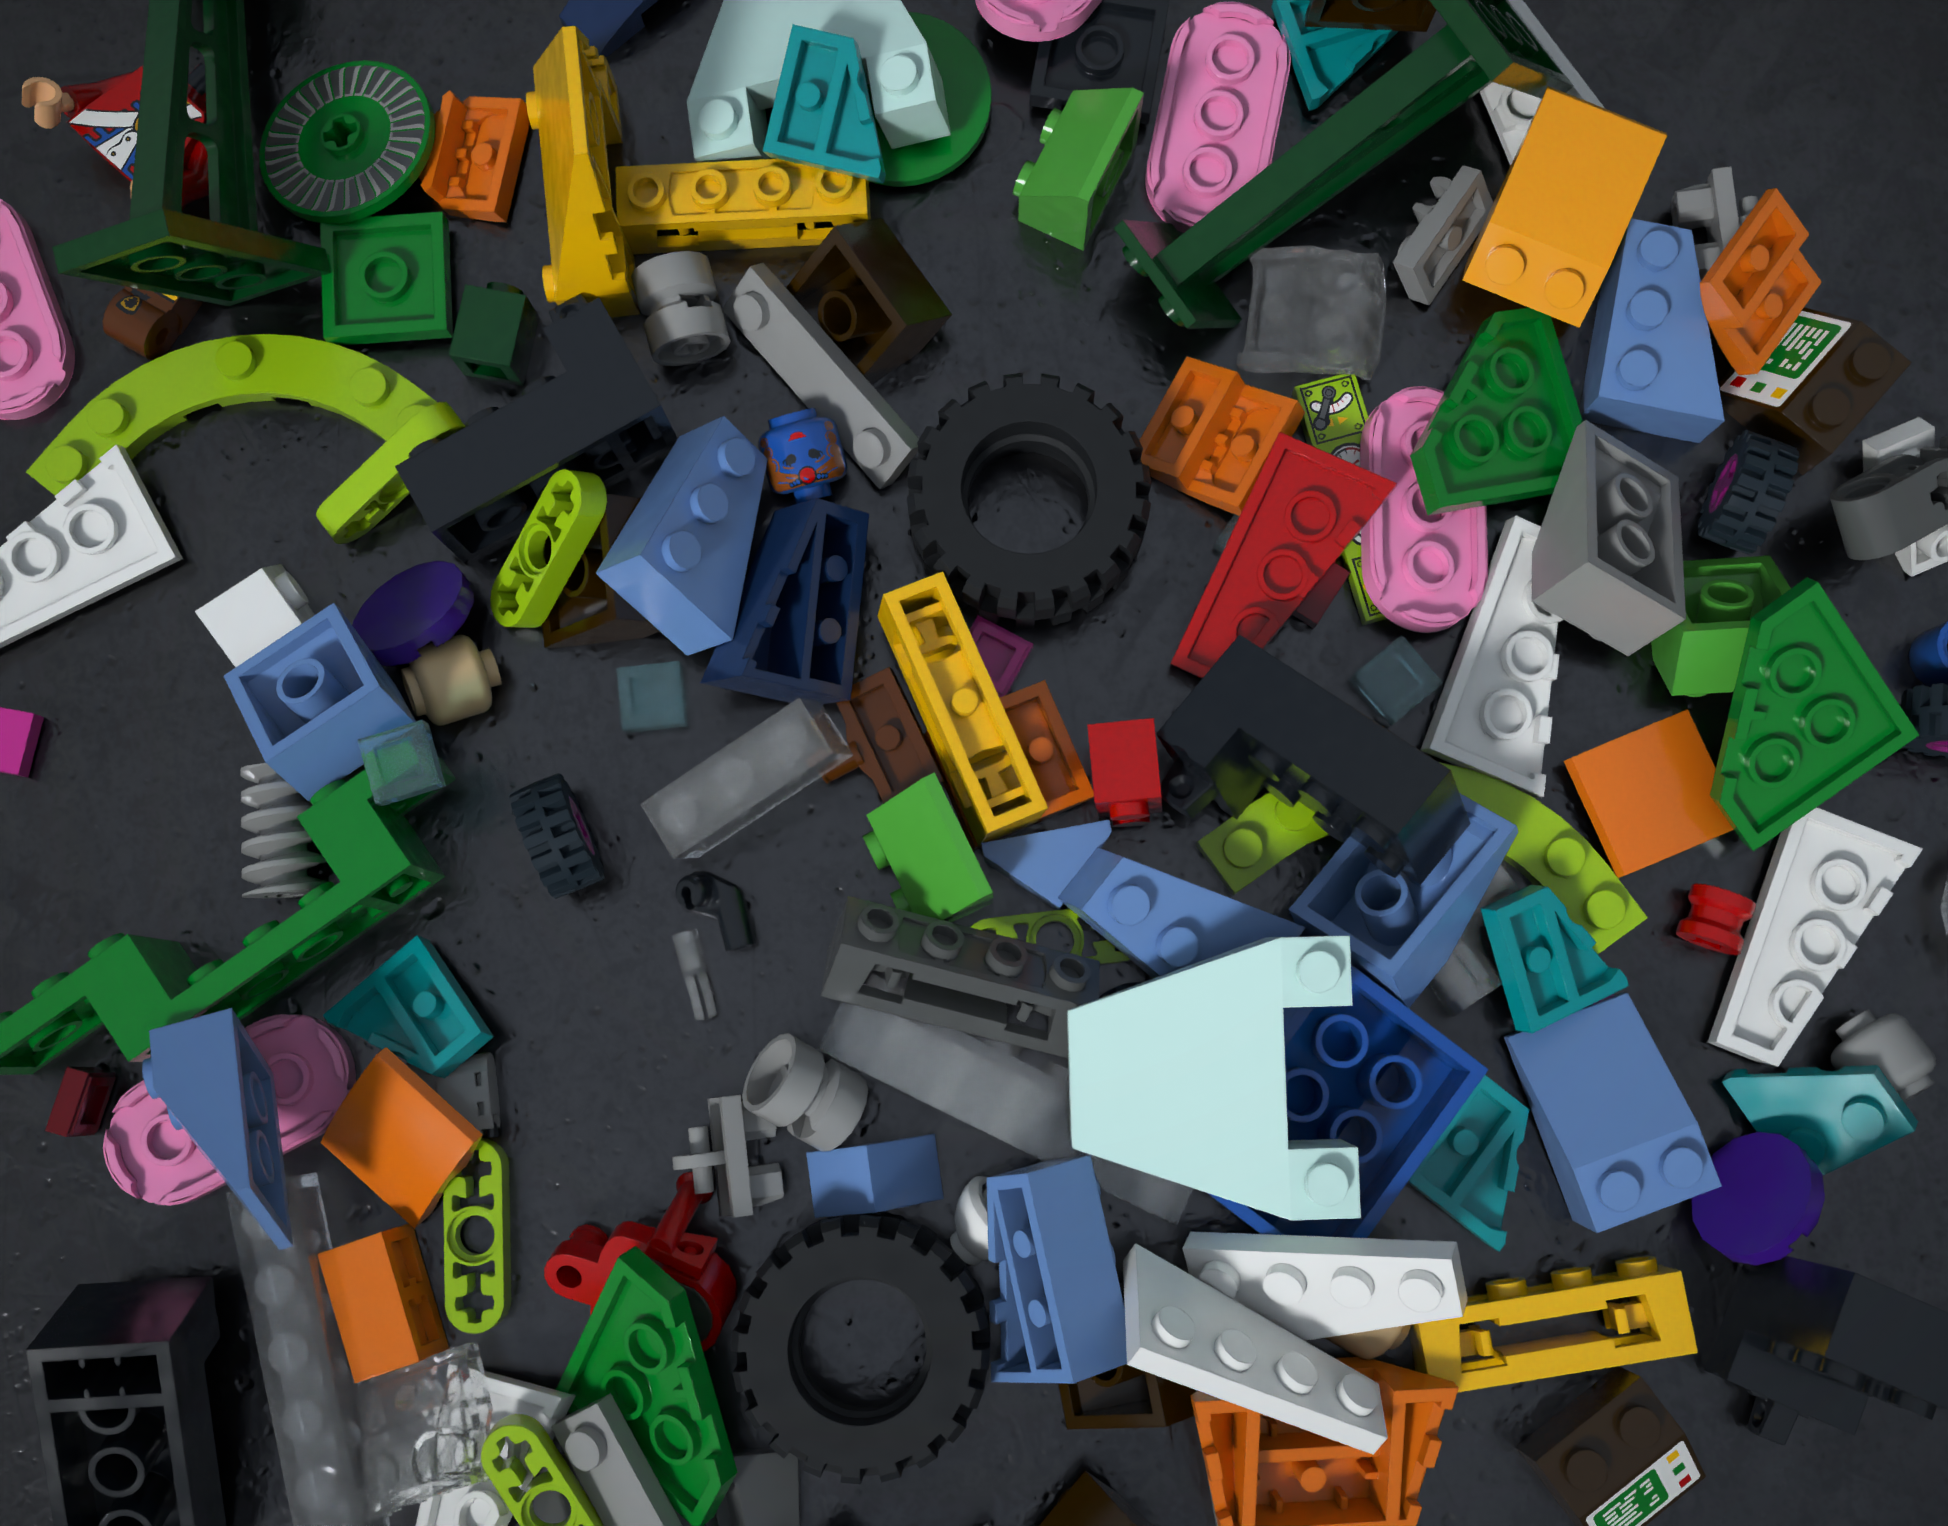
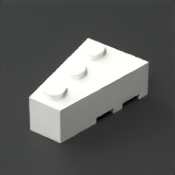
[195,564,314,667]

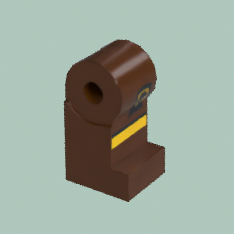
[102,286,204,360]

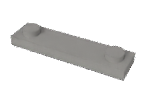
[722,262,919,490]
[551,1393,683,1526]

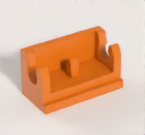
[317,1224,449,1383]

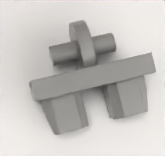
[1670,166,1758,280]
[672,1095,784,1218]

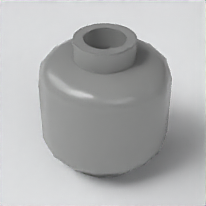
[1831,1010,1936,1103]

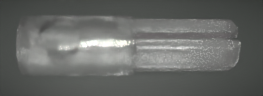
[672,929,717,1020]

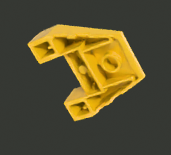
[526,26,640,318]

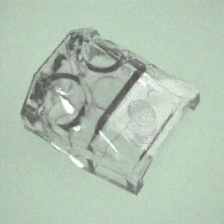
[1237,245,1387,380]
[357,1342,493,1522]

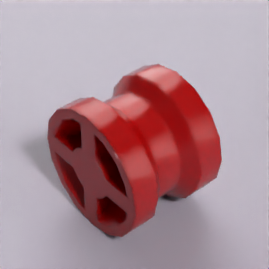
[1676,883,1756,955]

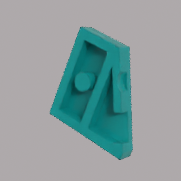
[1271,0,1399,111]
[763,24,886,184]
[1480,885,1629,1034]
[323,935,494,1079]
[1722,1065,1918,1175]
[1407,1075,1529,1252]

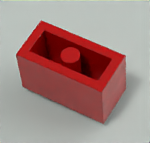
[1087,718,1162,827]

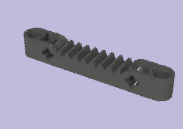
[1829,436,1948,560]

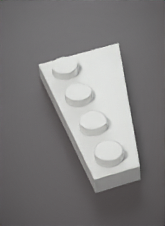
[0,444,183,648]
[1421,516,1564,798]
[1123,1243,1388,1454]

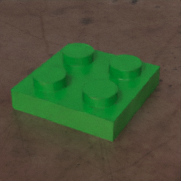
[320,212,453,346]

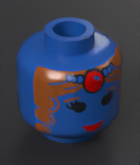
[758,408,847,504]

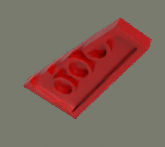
[1170,432,1397,678]

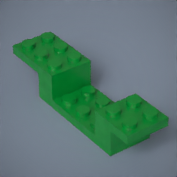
[0,740,456,1075]

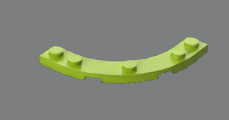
[26,334,437,495]
[1195,762,1648,954]

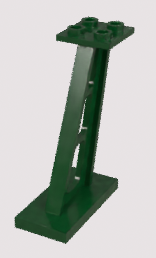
[52,0,331,306]
[1114,0,1574,329]

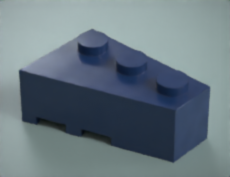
[700,498,869,707]

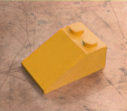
[1462,86,1667,328]

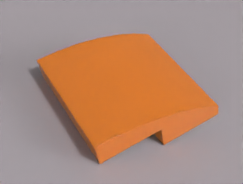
[1700,188,1822,375]
[1139,356,1305,516]
[924,680,1094,851]
[1564,709,1734,878]
[320,1047,483,1229]

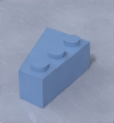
[1579,218,1725,443]
[596,416,768,656]
[1058,847,1306,978]
[987,1155,1127,1384]

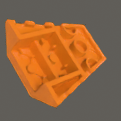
[1190,1357,1459,1526]

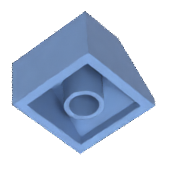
[224,603,419,801]

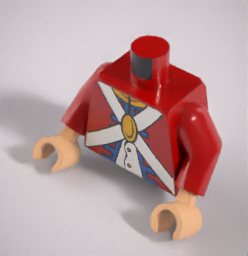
[22,63,209,211]

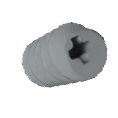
[240,763,327,899]

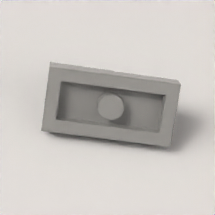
[1393,165,1493,305]

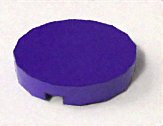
[352,560,474,666]
[1691,1132,1825,1266]

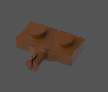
[815,667,947,803]

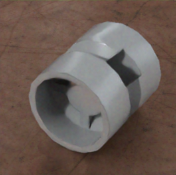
[631,251,731,366]
[742,1033,868,1151]

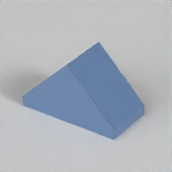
[981,820,1112,910]
[806,1133,944,1218]

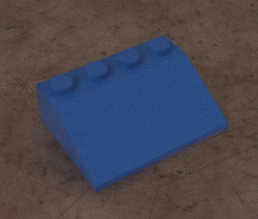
[1207,965,1489,1238]

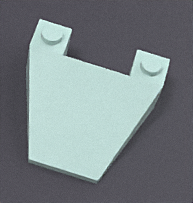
[687,0,951,163]
[1067,936,1361,1220]

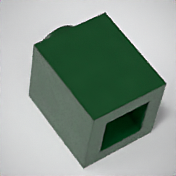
[449,282,539,386]

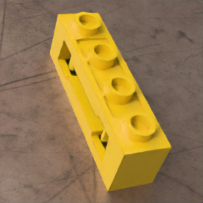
[616,159,871,255]
[877,571,1048,846]
[1409,1256,1698,1393]

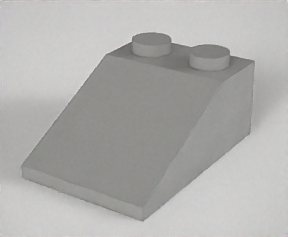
[1532,420,1686,656]

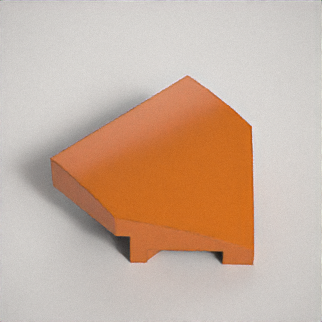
[419,90,530,223]

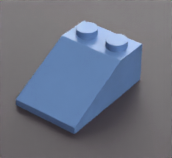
[1289,793,1518,1008]
[1504,992,1722,1233]
[142,1008,293,1250]

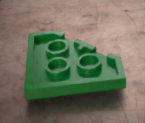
[1410,307,1583,516]
[1710,577,1919,851]
[556,1246,738,1526]

